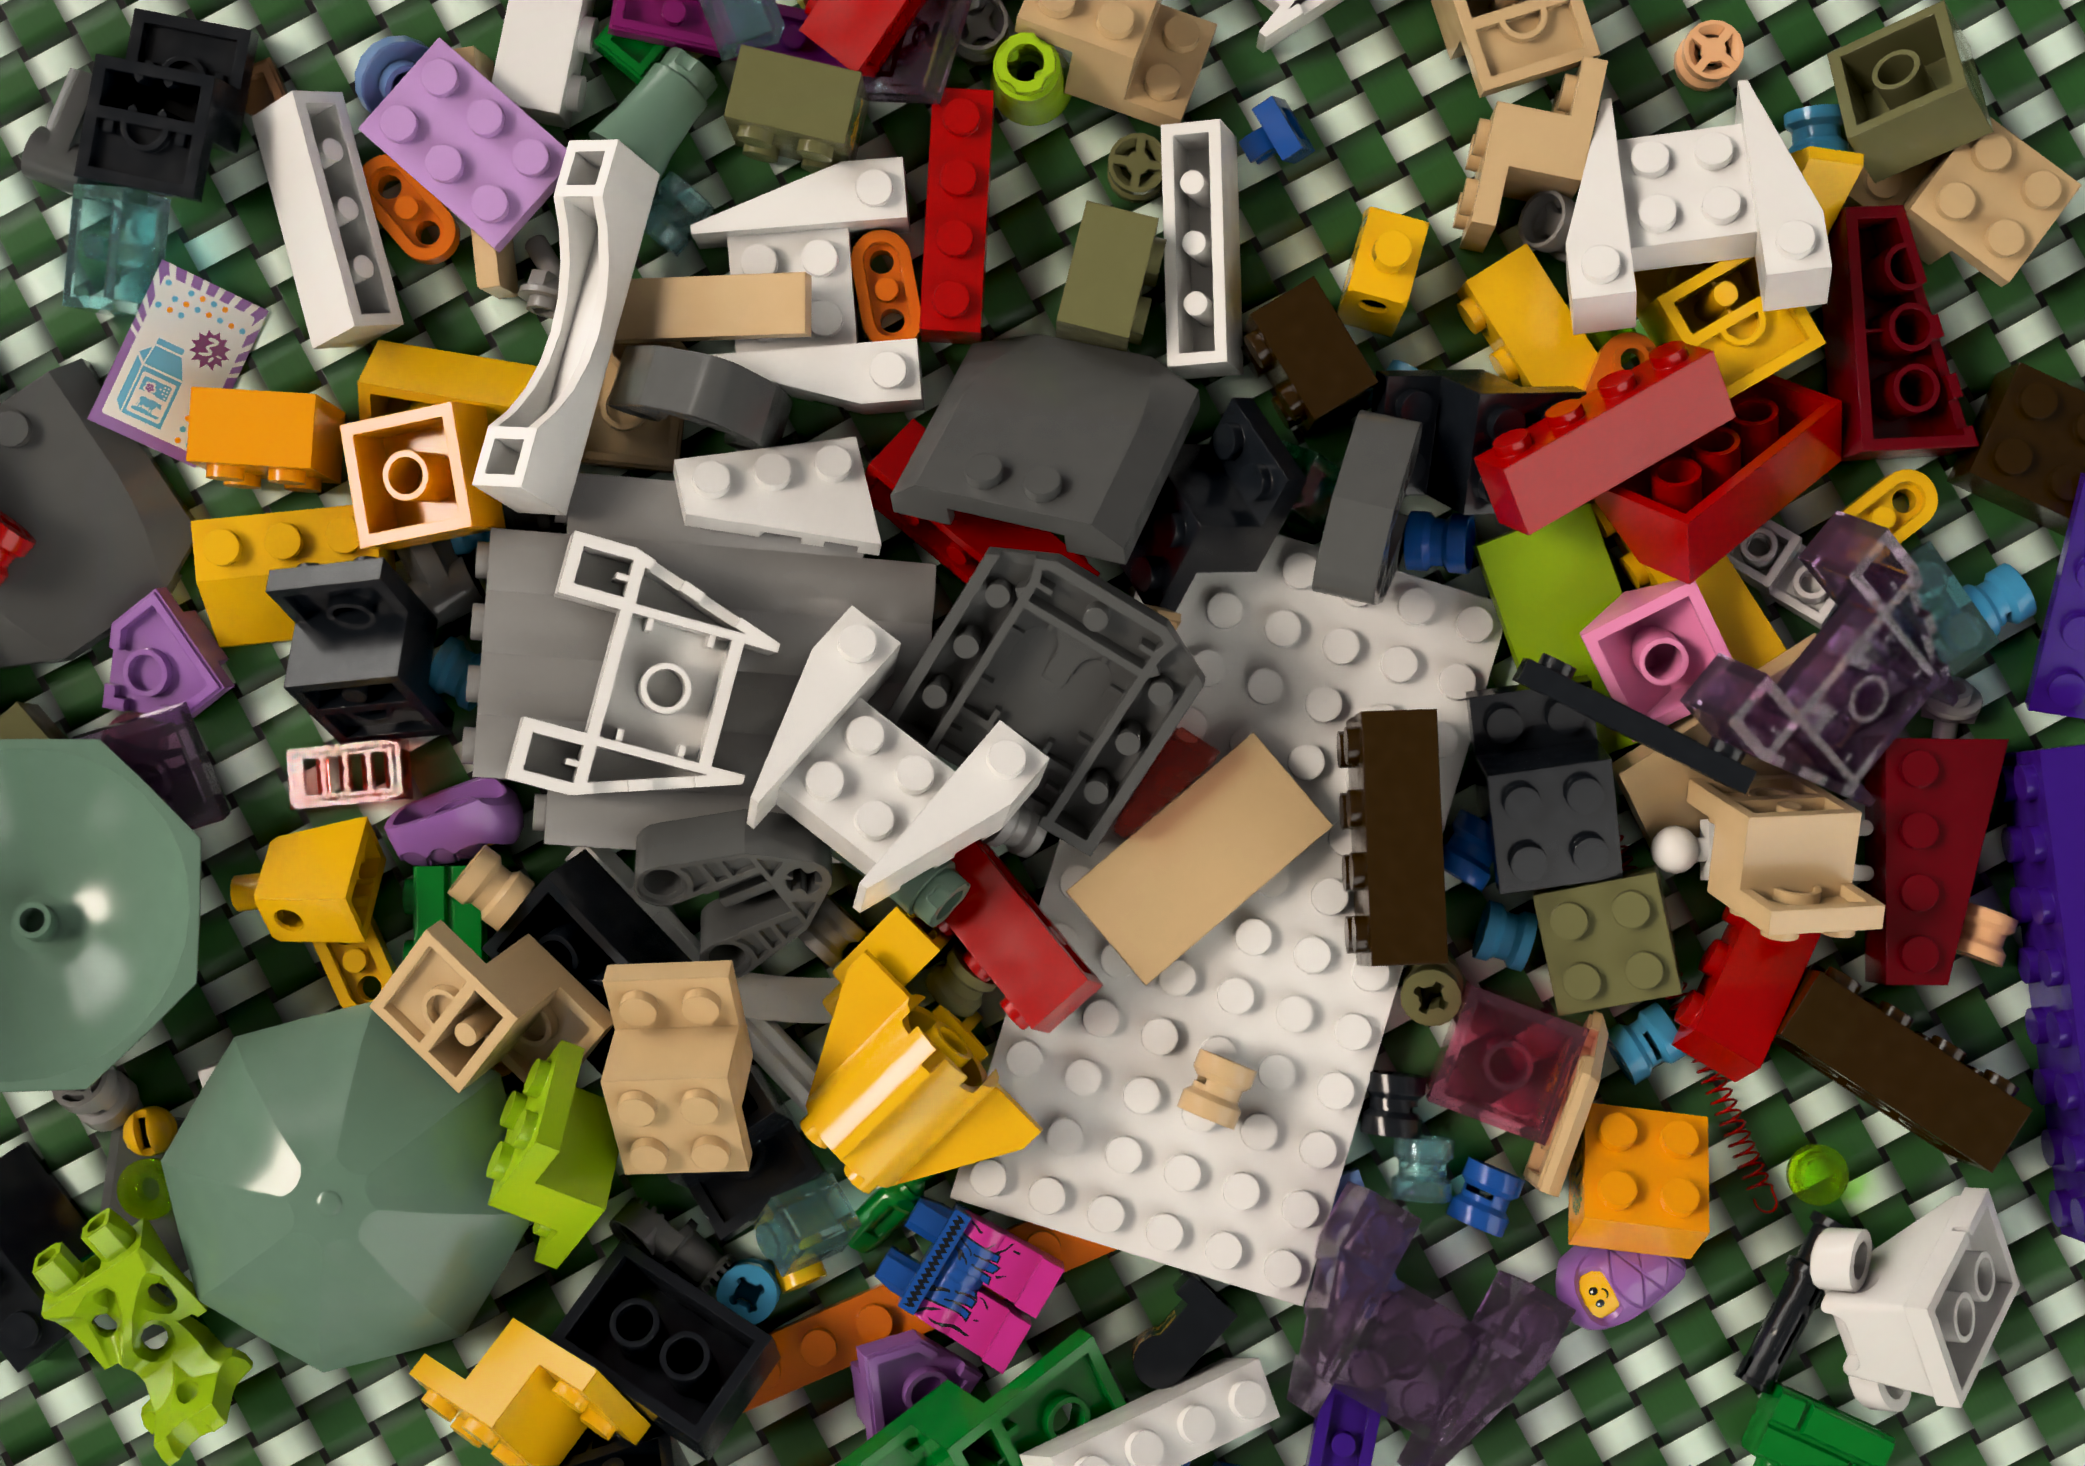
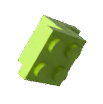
[486,1039,619,1269]

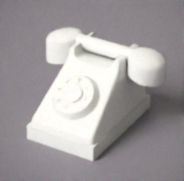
[1810,1187,2020,1412]

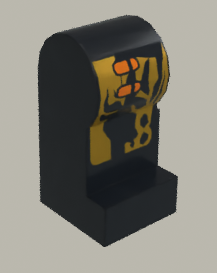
[1131,1271,1238,1389]

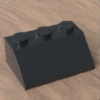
[0,1141,99,1373]

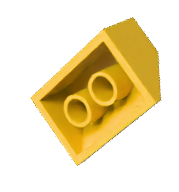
[357,340,537,425]
[191,505,396,648]

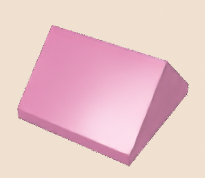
[1579,580,1746,742]

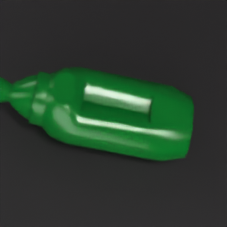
[840,1175,933,1253]

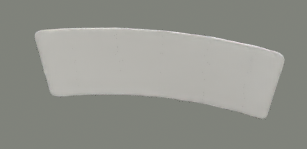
[736,972,840,1024]

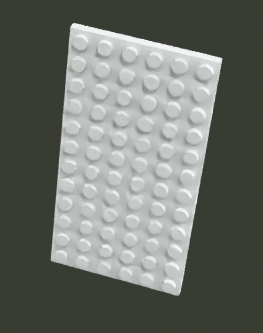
[950,534,1503,1307]

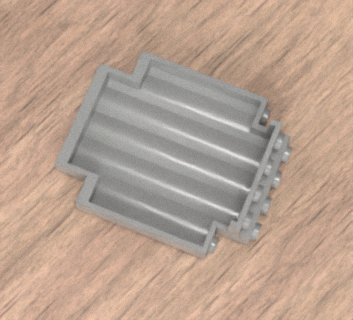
[461,473,936,864]

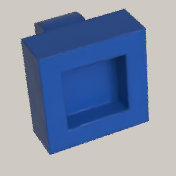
[1238,96,1315,164]

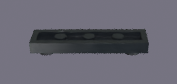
[1512,653,1757,794]

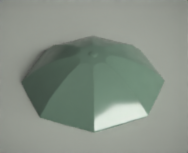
[0,739,202,1092]
[161,1001,531,1373]

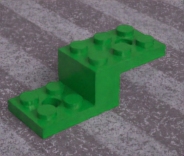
[835,1328,1126,1466]

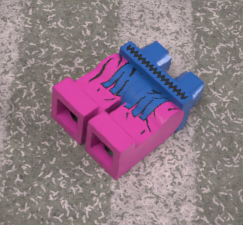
[875,1195,1065,1374]

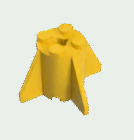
[800,949,1043,1194]

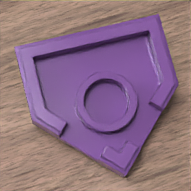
[102,587,235,723]
[851,1329,983,1440]

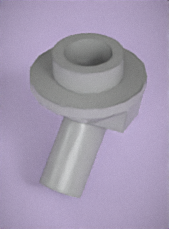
[518,235,560,319]
[1920,676,1983,739]

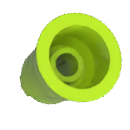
[990,32,1072,126]

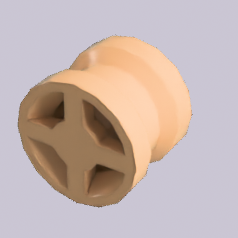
[1674,20,1744,92]
[1956,902,2019,967]

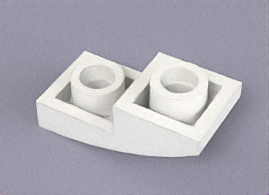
[1727,520,1855,630]

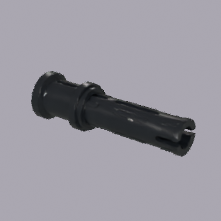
[1734,1210,1847,1395]

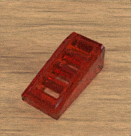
[1111,727,1221,840]
[286,738,413,810]

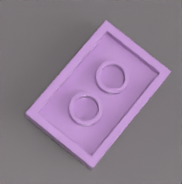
[358,37,567,253]

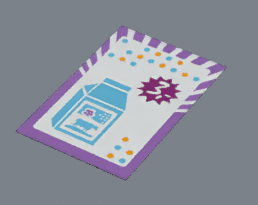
[87,259,269,468]

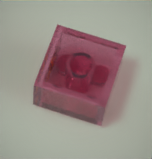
[1425,979,1589,1146]

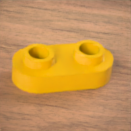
[1823,469,1938,569]
[312,916,397,1008]

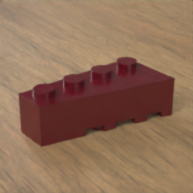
[1821,205,1979,461]
[1865,738,2009,985]

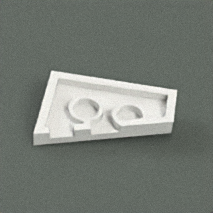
[673,436,882,556]

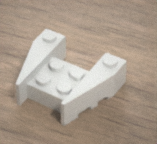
[1566,79,1832,335]
[690,157,925,415]
[504,530,780,795]
[747,605,1050,913]

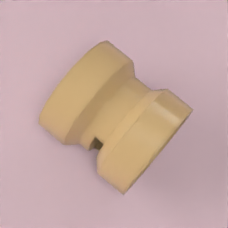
[447,845,535,931]
[1177,1048,1257,1130]

